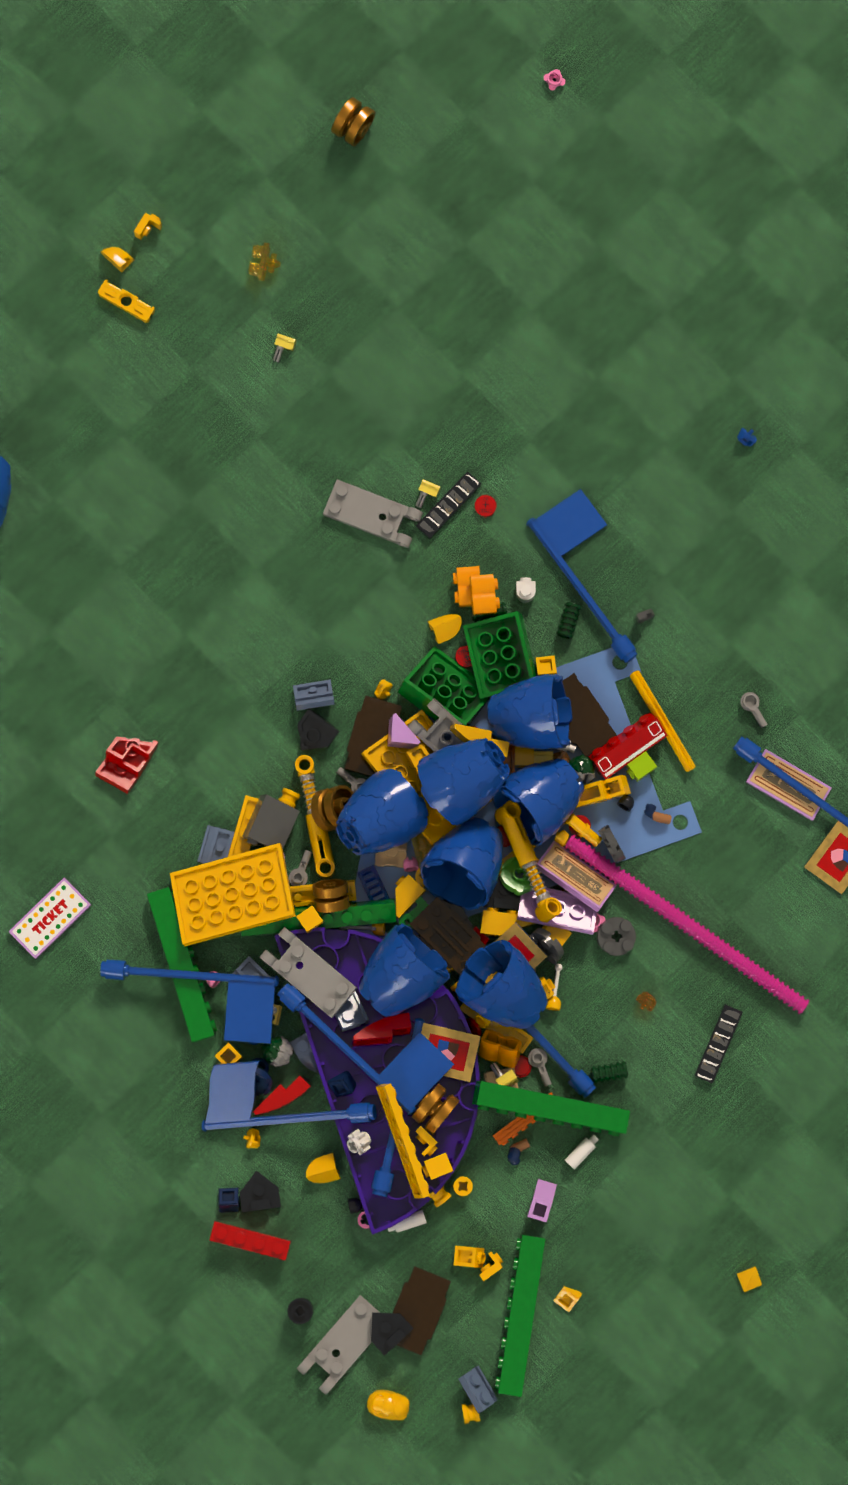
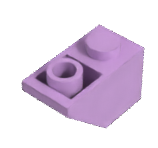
[527,1179,557,1222]

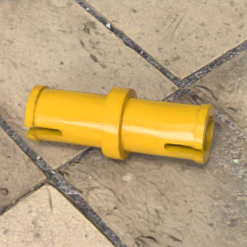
[565,813,602,847]

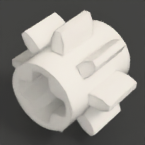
[347,1129,371,1155]

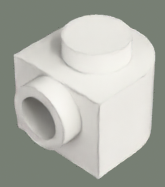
[516,577,536,603]

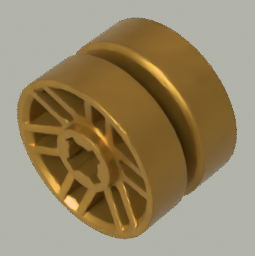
[312,879,350,913]

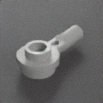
[740,692,768,728]
[336,767,366,792]
[289,850,312,886]
[528,1048,552,1086]

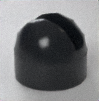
[617,795,634,812]
[348,1198,362,1214]

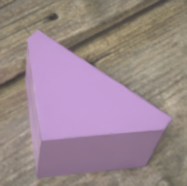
[388,713,420,749]

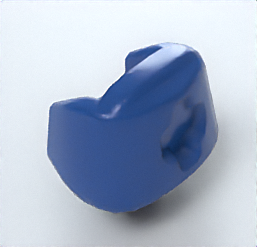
[737,428,757,447]

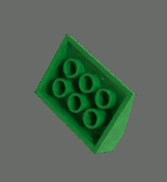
[463,611,537,699]
[397,646,490,726]

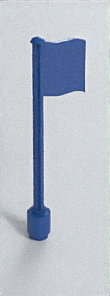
[201,1061,377,1132]

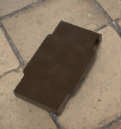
[562,673,617,757]
[344,695,402,777]
[410,897,486,975]
[393,1266,451,1355]

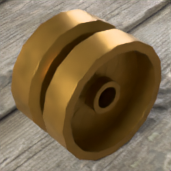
[331,97,376,146]
[311,785,354,831]
[412,1083,460,1134]

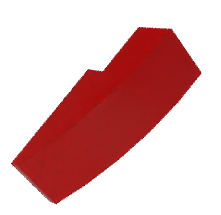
[352,1013,411,1047]
[253,1075,311,1115]

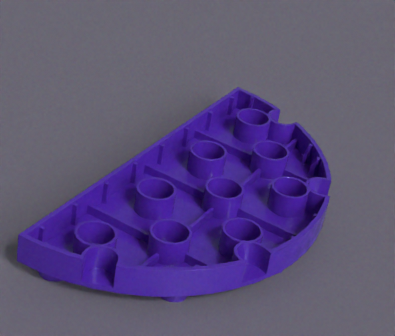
[274,927,480,1235]

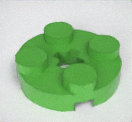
[500,857,539,896]

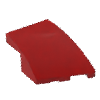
[95,736,158,794]

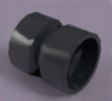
[287,1298,314,1324]

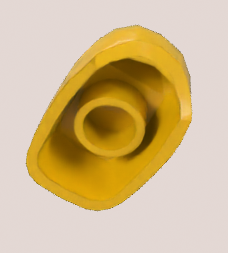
[367,1390,410,1421]

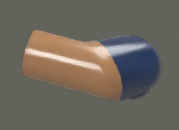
[644,804,672,824]
[507,1138,530,1166]

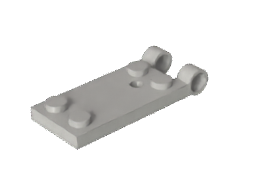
[323,479,423,548]
[408,698,463,752]
[260,927,357,1018]
[296,1295,380,1395]

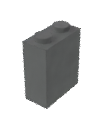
[242,794,300,849]

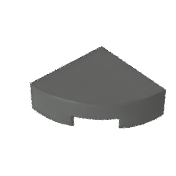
[635,609,655,624]

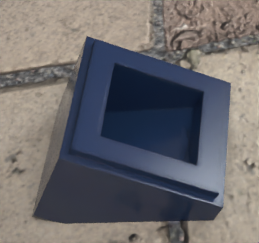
[327,1071,357,1097]
[219,1188,239,1213]

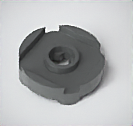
[598,825,626,863]
[596,917,636,956]
[529,928,564,964]

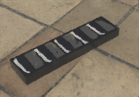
[416,471,481,539]
[694,1004,743,1084]

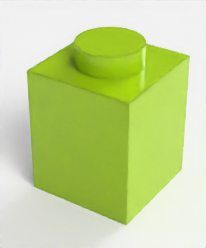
[626,751,657,782]

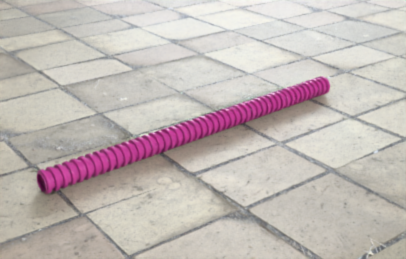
[565,834,809,1014]

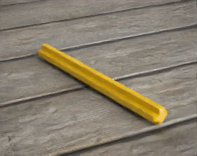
[630,670,696,772]

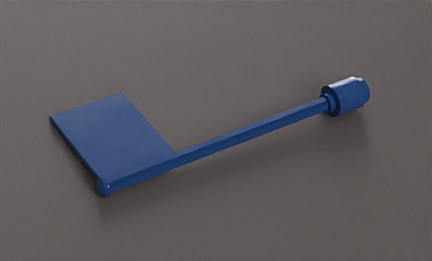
[526,489,638,663]
[100,959,279,1044]
[277,983,454,1116]

